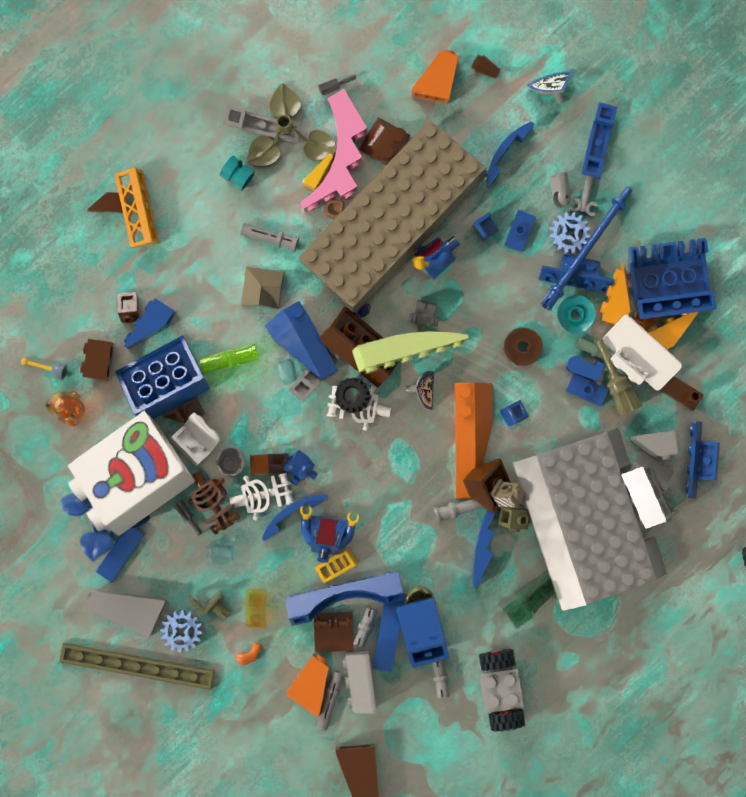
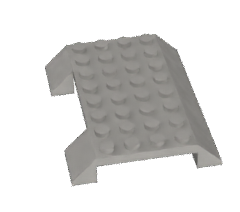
[512,428,667,611]

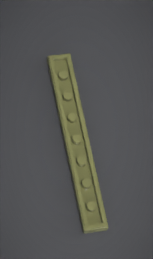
[59,642,215,690]

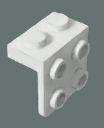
[169,413,220,467]

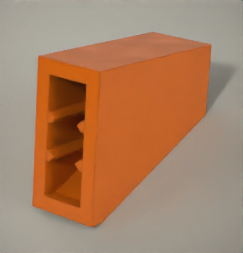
[411,50,458,104]
[286,654,329,717]

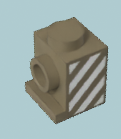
[490,479,525,508]

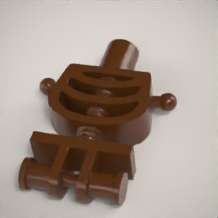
[188,471,240,535]

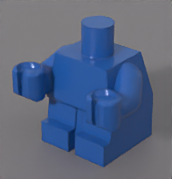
[283,450,318,485]

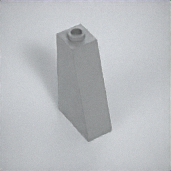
[85,590,167,637]

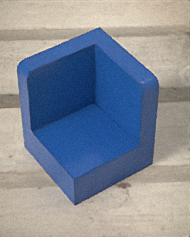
[472,212,499,241]

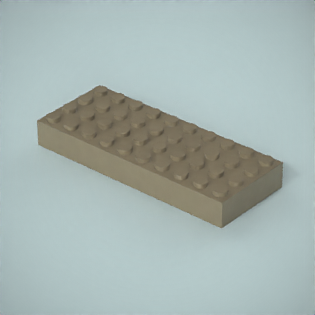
[298,120,487,313]

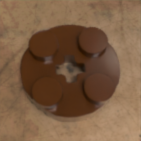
[504,327,542,366]

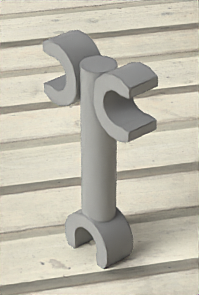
[568,175,598,218]

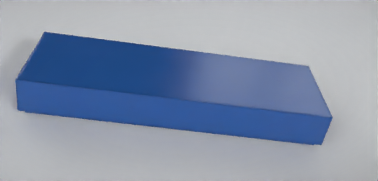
[96,529,145,583]

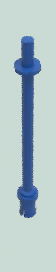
[541,186,633,311]

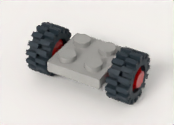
[479,649,526,732]

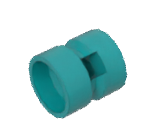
[219,155,256,191]

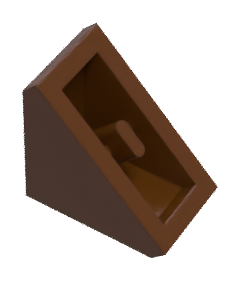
[250,453,289,474]

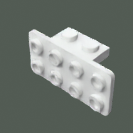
[603,315,682,391]

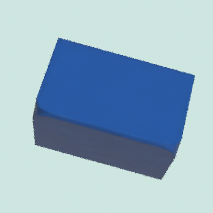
[500,400,529,427]

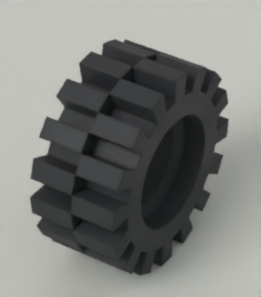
[335,377,370,413]

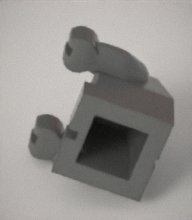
[408,300,439,332]

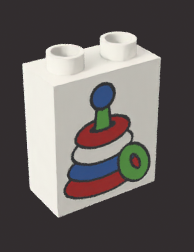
[68,411,195,536]

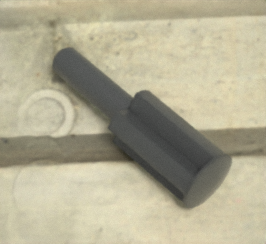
[318,74,356,96]
[173,500,202,536]

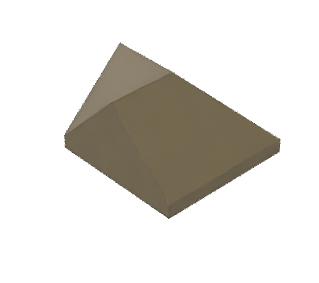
[241,267,284,309]

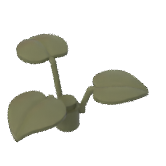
[247,83,336,167]

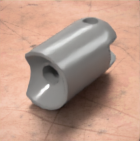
[550,172,571,208]

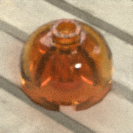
[45,391,85,427]

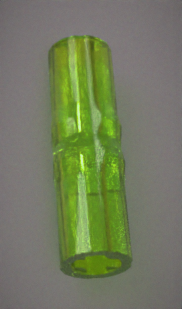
[199,344,259,373]

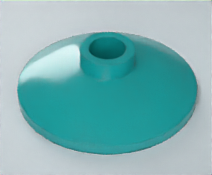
[557,295,596,333]

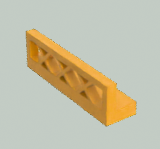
[114,168,159,248]

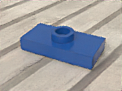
[504,210,536,253]
[566,374,609,407]

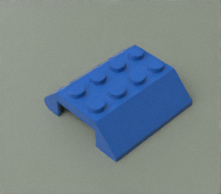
[628,238,717,319]

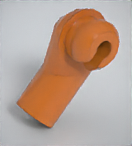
[236,642,263,665]

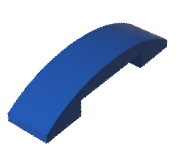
[581,102,618,179]
[486,122,534,189]
[262,494,328,541]

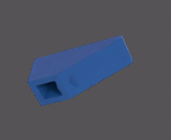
[124,298,176,349]

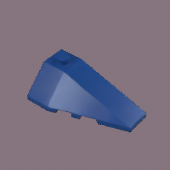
[265,301,338,380]

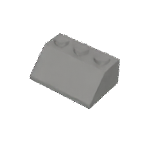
[342,650,377,714]

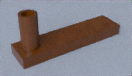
[644,376,704,411]

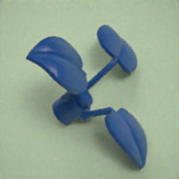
[61,493,150,562]

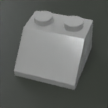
[630,431,678,460]

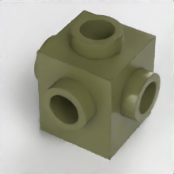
[498,504,530,532]

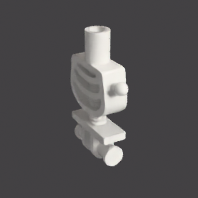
[326,385,391,431]
[229,473,295,521]

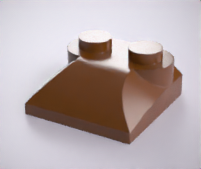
[359,117,411,166]

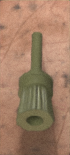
[596,339,643,416]

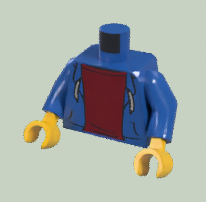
[413,236,460,279]
[300,506,360,563]

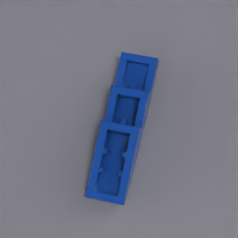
[472,510,496,588]
[372,593,406,672]

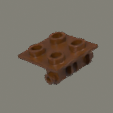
[314,612,353,652]

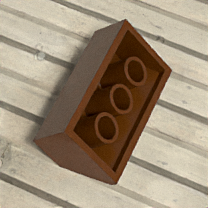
[319,306,399,388]

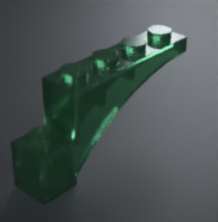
[502,570,555,628]

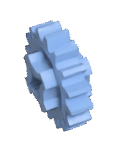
[549,212,591,254]
[160,610,203,653]

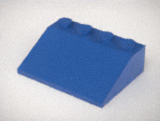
[115,336,210,419]

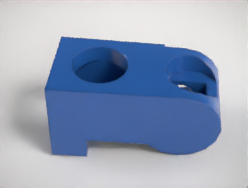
[566,356,605,383]

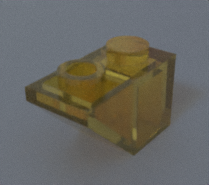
[245,588,267,628]

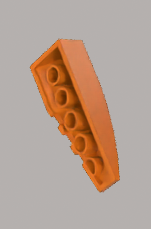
[454,383,493,499]

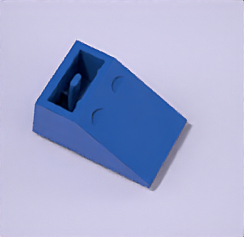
[396,598,449,668]

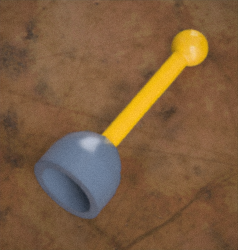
[21,358,67,380]

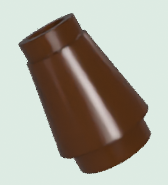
[471,54,501,79]

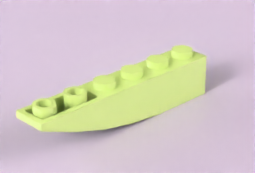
[352,332,469,373]

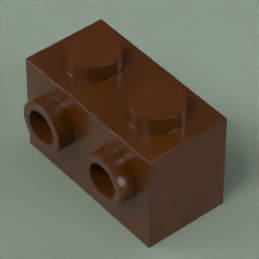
[80,339,114,381]

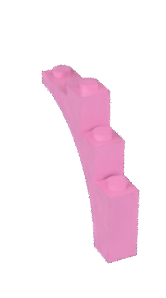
[300,89,367,212]

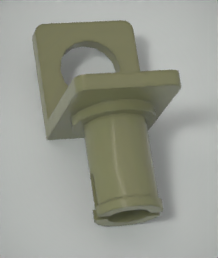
[188,590,231,621]

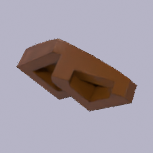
[87,192,123,213]
[163,397,206,423]

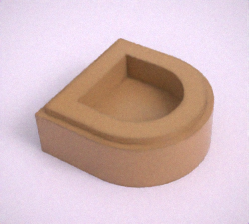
[324,200,345,220]

